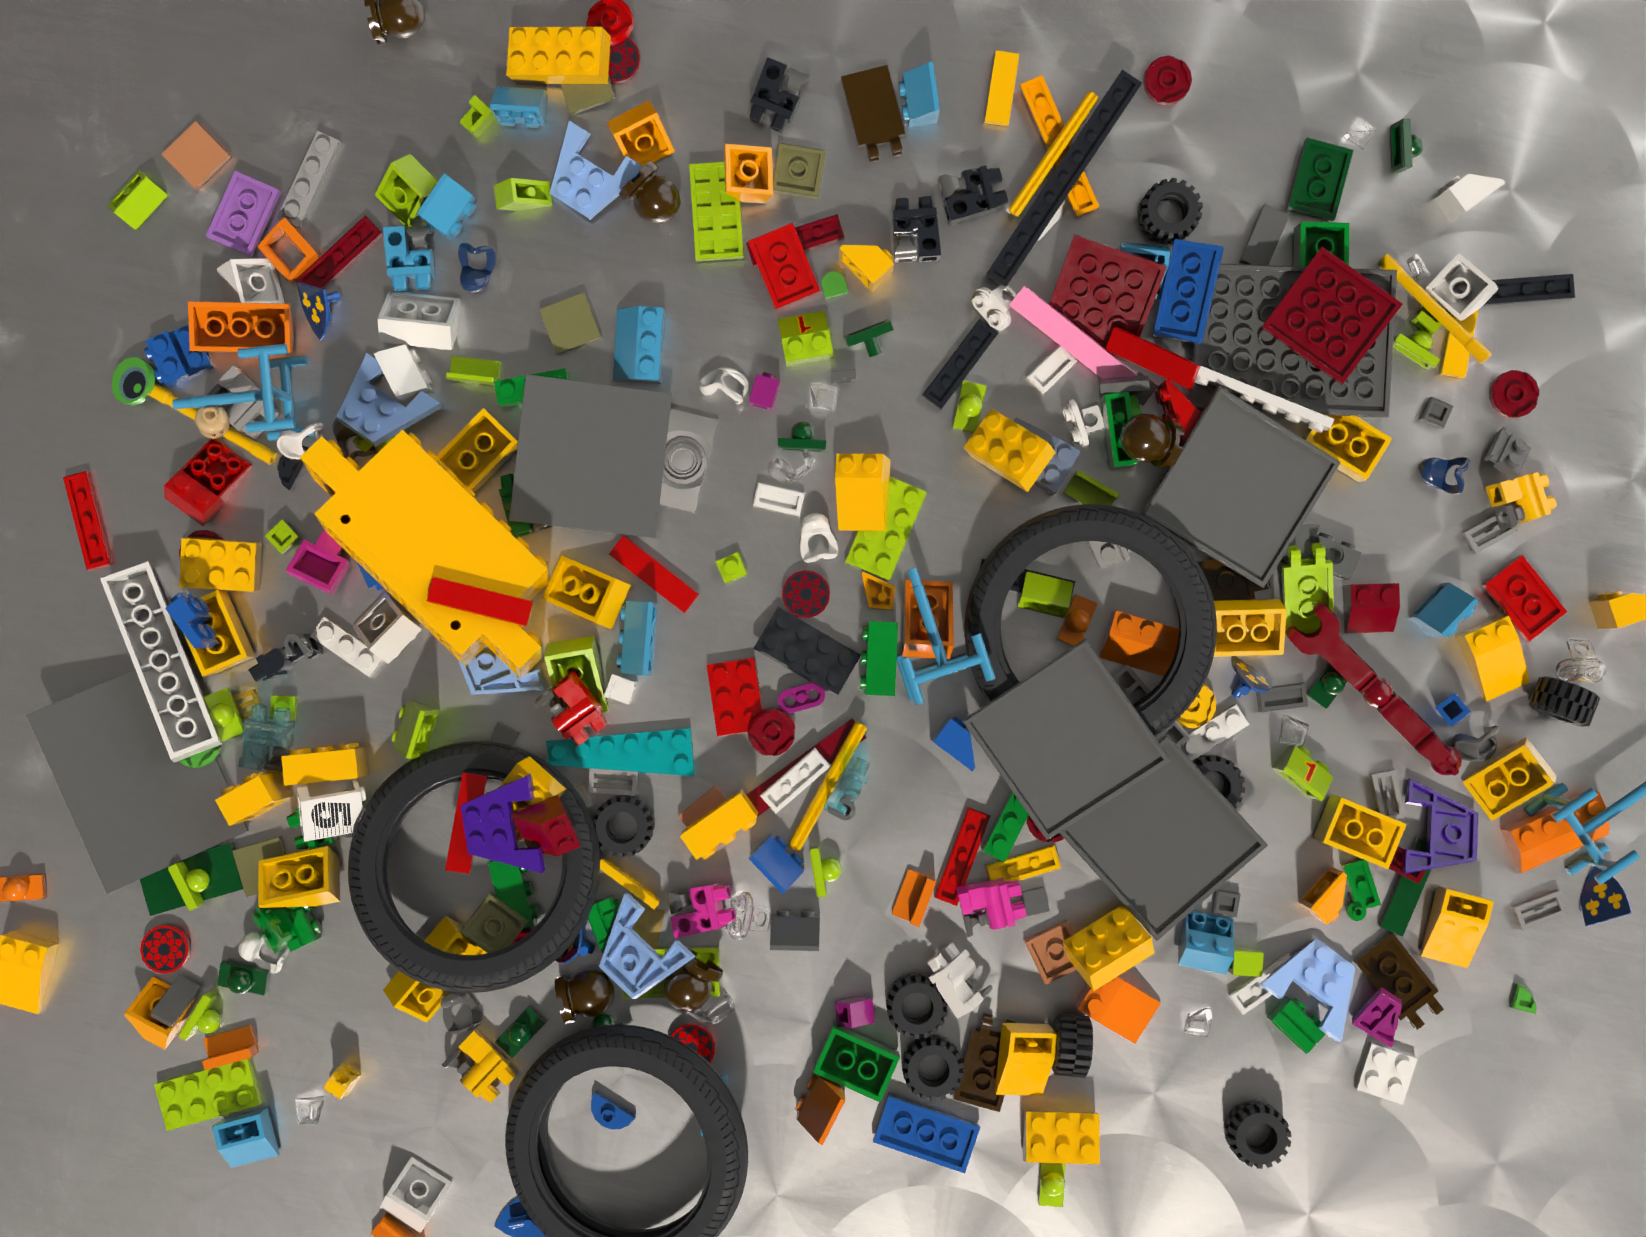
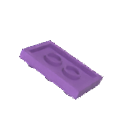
[206,171,281,257]

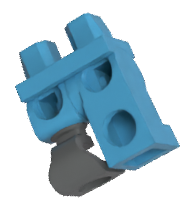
[383,225,435,291]

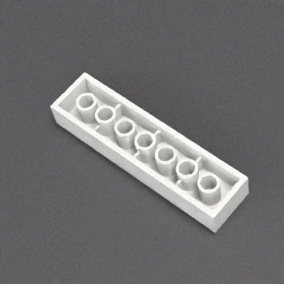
[100,561,222,762]

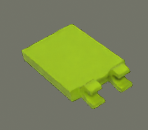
[1282,543,1334,636]

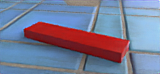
[1105,327,1201,389]
[63,471,113,570]
[609,536,700,613]
[426,577,533,627]
[445,773,488,874]
[934,807,991,906]

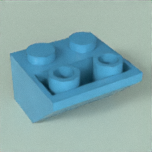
[490,87,548,128]
[1409,582,1479,637]
[1178,911,1234,975]
[212,1107,280,1168]

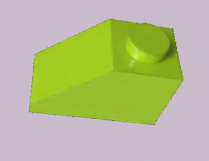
[494,178,553,211]

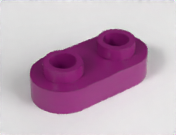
[778,683,825,713]

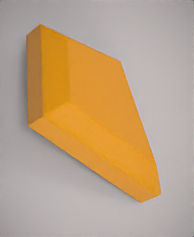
[862,572,895,610]

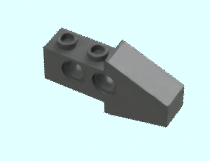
[1280,524,1361,580]

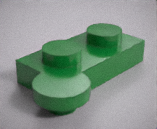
[1341,858,1381,921]

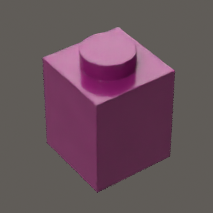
[749,372,780,411]
[835,996,875,1028]

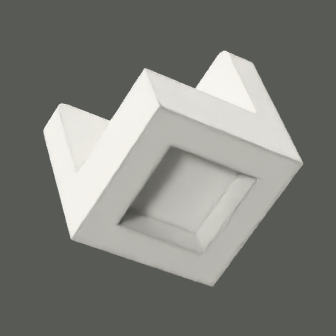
[604,674,637,705]

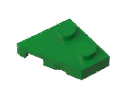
[252,905,292,954]

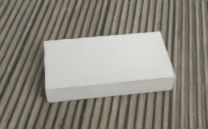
[1026,345,1077,395]
[753,482,805,517]

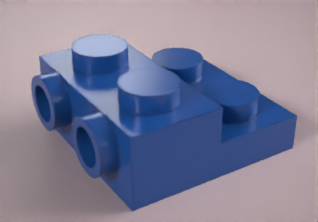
[144,324,215,387]
[165,593,218,648]

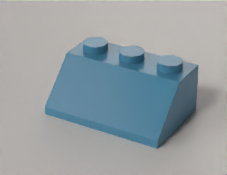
[613,306,665,384]
[617,601,657,676]

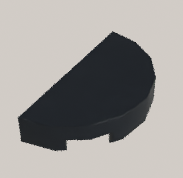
[277,446,309,491]

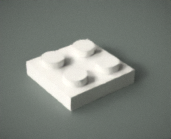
[1354,1042,1418,1105]

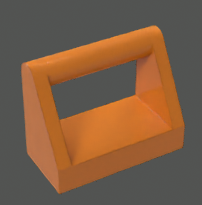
[258,217,319,283]

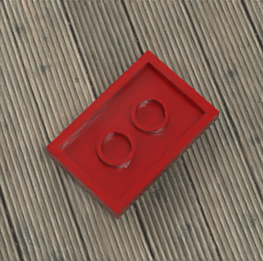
[748,222,820,309]
[1482,555,1567,642]
[706,658,762,736]

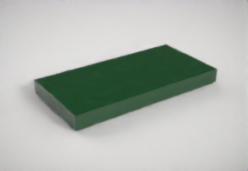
[140,842,243,916]

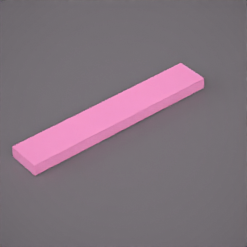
[1009,285,1137,393]

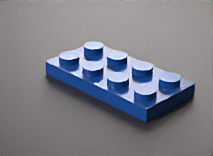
[1153,239,1224,344]
[873,1094,980,1174]

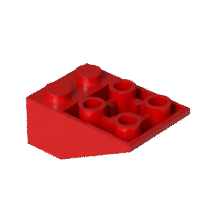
[1155,379,1201,447]
[164,439,252,526]

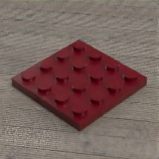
[1049,234,1167,349]
[1261,247,1403,385]

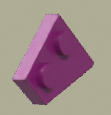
[1352,987,1402,1047]

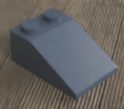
[1014,417,1081,495]

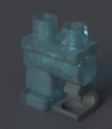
[238,704,295,772]
[824,756,870,820]

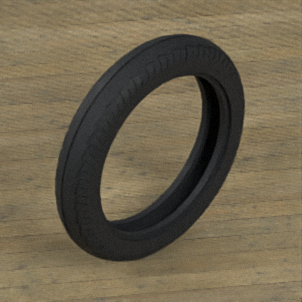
[964,504,1217,736]
[348,741,600,993]
[505,1024,748,1237]

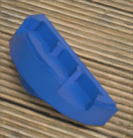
[591,1090,636,1129]

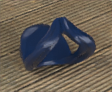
[458,243,497,293]
[1420,457,1470,495]

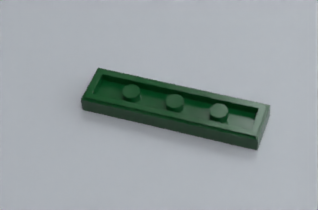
[1378,838,1431,937]

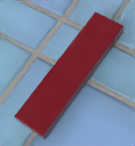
[746,214,845,267]
[295,215,383,289]

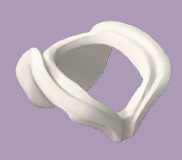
[699,368,749,404]
[277,422,325,459]
[800,513,838,563]
[238,932,290,973]

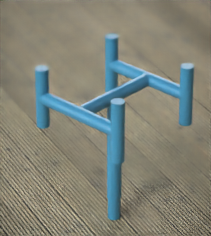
[172,344,315,441]
[897,567,995,705]
[1524,781,1646,885]

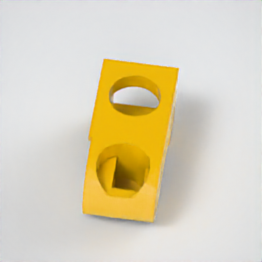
[323,1063,361,1100]

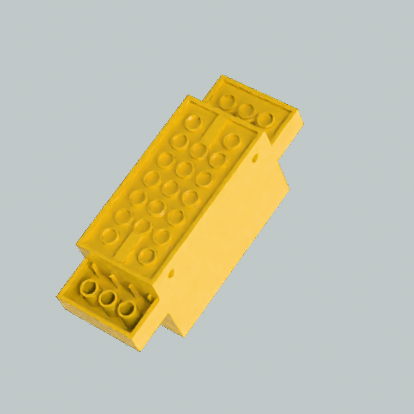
[300,430,548,679]

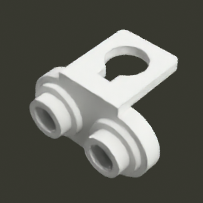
[972,285,1016,331]
[1062,399,1104,447]

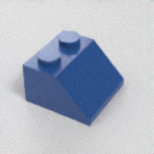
[930,717,975,771]
[749,834,804,895]

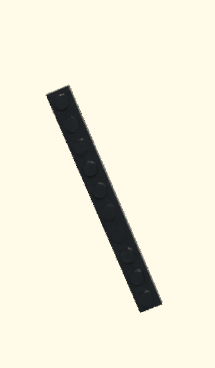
[986,69,1142,288]

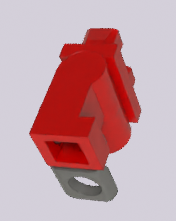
[535,670,607,746]

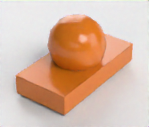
[1056,594,1098,646]
[0,874,47,902]

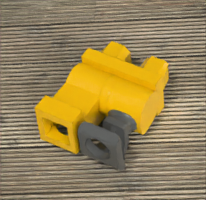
[1485,472,1557,530]
[442,1028,516,1103]

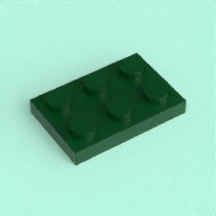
[1287,137,1354,221]

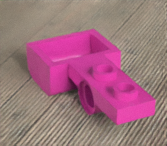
[286,530,349,595]

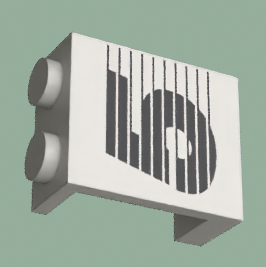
[297,778,366,842]

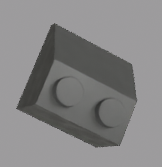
[770,910,820,951]

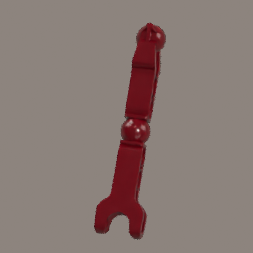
[1285,601,1462,776]

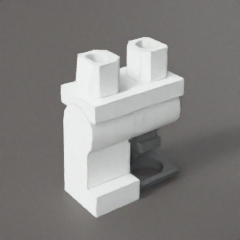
[927,942,993,1018]

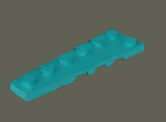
[546,728,695,776]

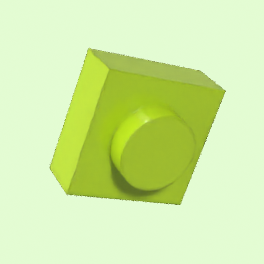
[265,519,301,554]
[715,552,747,584]
[270,695,298,721]

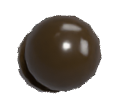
[364,0,425,45]
[619,161,681,224]
[1120,414,1184,468]
[664,948,723,1011]
[554,969,615,1024]

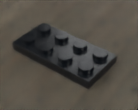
[753,607,861,697]

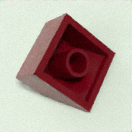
[1343,583,1400,633]
[511,794,581,857]

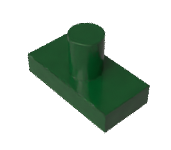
[843,319,894,357]

